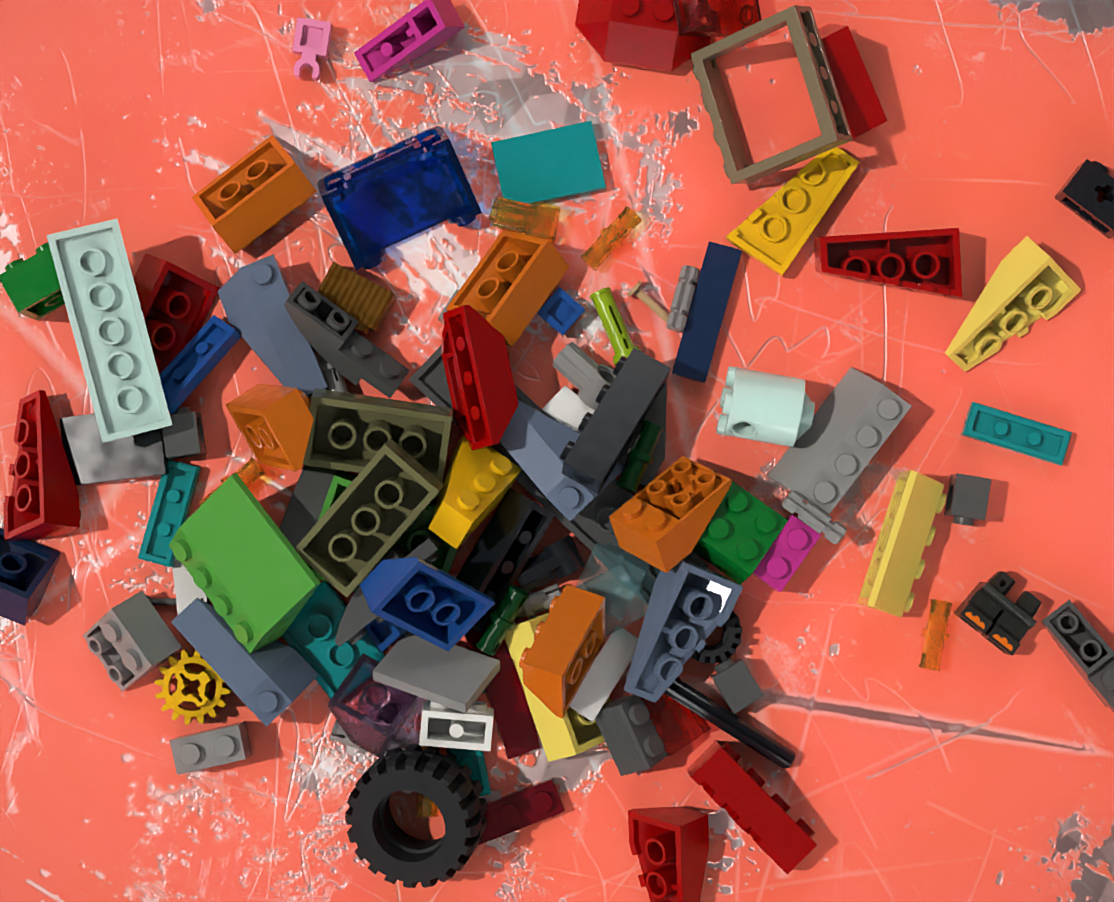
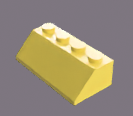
[857,470,946,618]
[505,612,611,762]

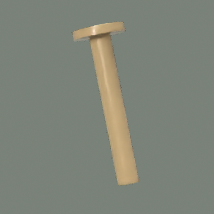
[627,280,669,323]

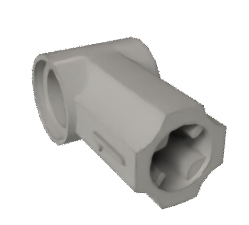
[552,342,616,410]

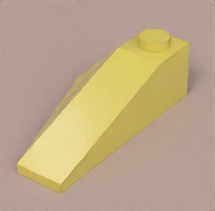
[945,236,1081,372]

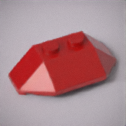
[575,0,715,72]
[441,305,519,451]

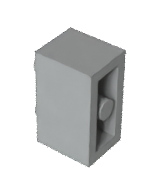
[170,721,252,775]

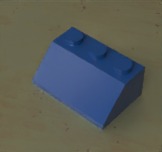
[360,557,495,652]

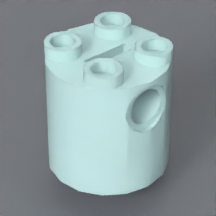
[716,366,815,447]

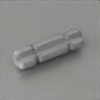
[666,265,699,332]
[782,491,847,544]

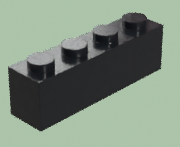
[560,348,671,494]
[456,488,555,634]

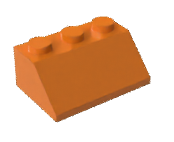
[192,135,317,254]
[446,229,570,347]
[225,383,314,472]
[519,584,605,719]

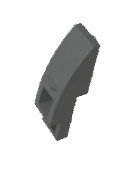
[284,281,410,398]
[335,533,442,647]
[1041,600,1114,713]

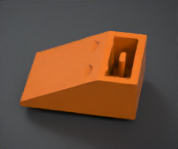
[609,456,732,573]

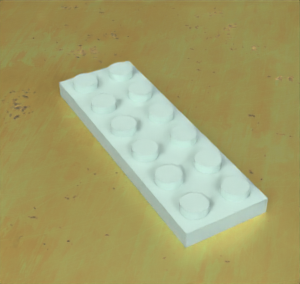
[47,219,172,443]

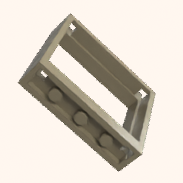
[691,5,853,185]

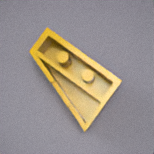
[428,435,522,549]

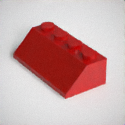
[133,253,219,375]

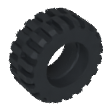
[345,744,487,888]

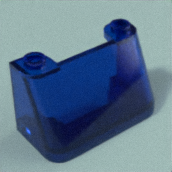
[317,126,482,270]

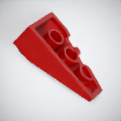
[3,390,81,541]

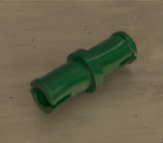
[616,420,664,493]
[476,584,530,656]

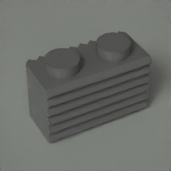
[595,694,667,777]

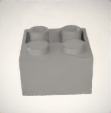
[83,591,182,692]

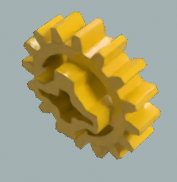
[154,649,232,725]

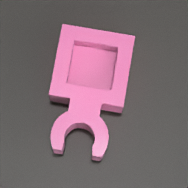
[292,17,333,82]

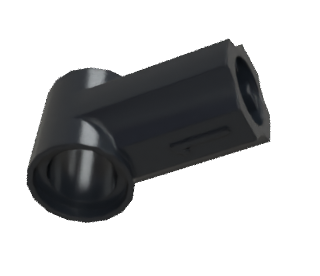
[517,535,586,593]

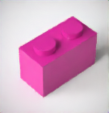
[752,515,821,592]

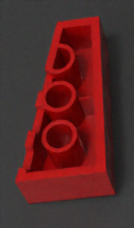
[814,228,963,298]
[686,741,817,875]

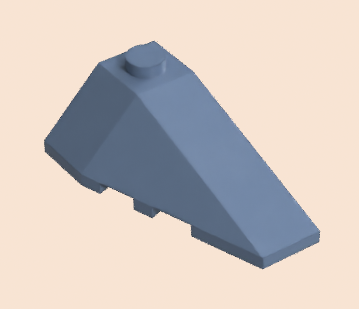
[217,254,329,397]
[500,400,624,521]
[624,558,743,703]
[171,598,319,727]

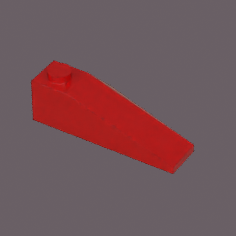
[628,807,709,902]

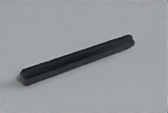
[664,678,796,768]

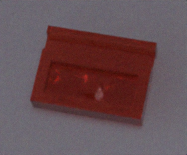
[641,676,711,757]

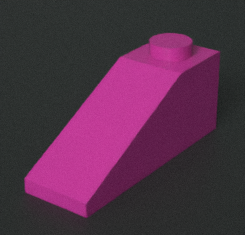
[354,0,465,82]

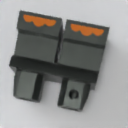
[954,571,1042,656]

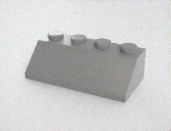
[768,367,912,515]

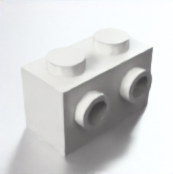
[419,701,494,751]

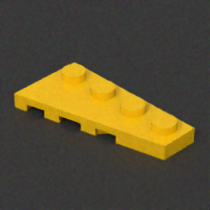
[725,147,860,277]

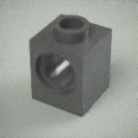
[162,407,207,459]
[944,473,991,526]
[710,657,764,714]

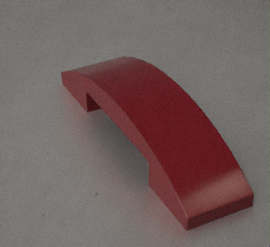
[464,628,540,759]

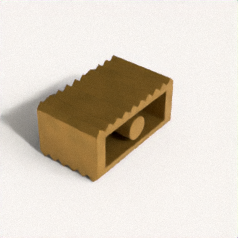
[317,261,396,335]

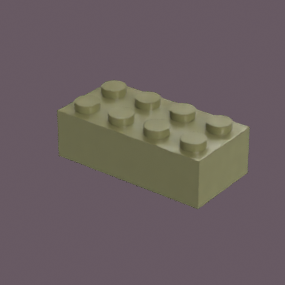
[303,388,453,483]
[295,439,445,597]

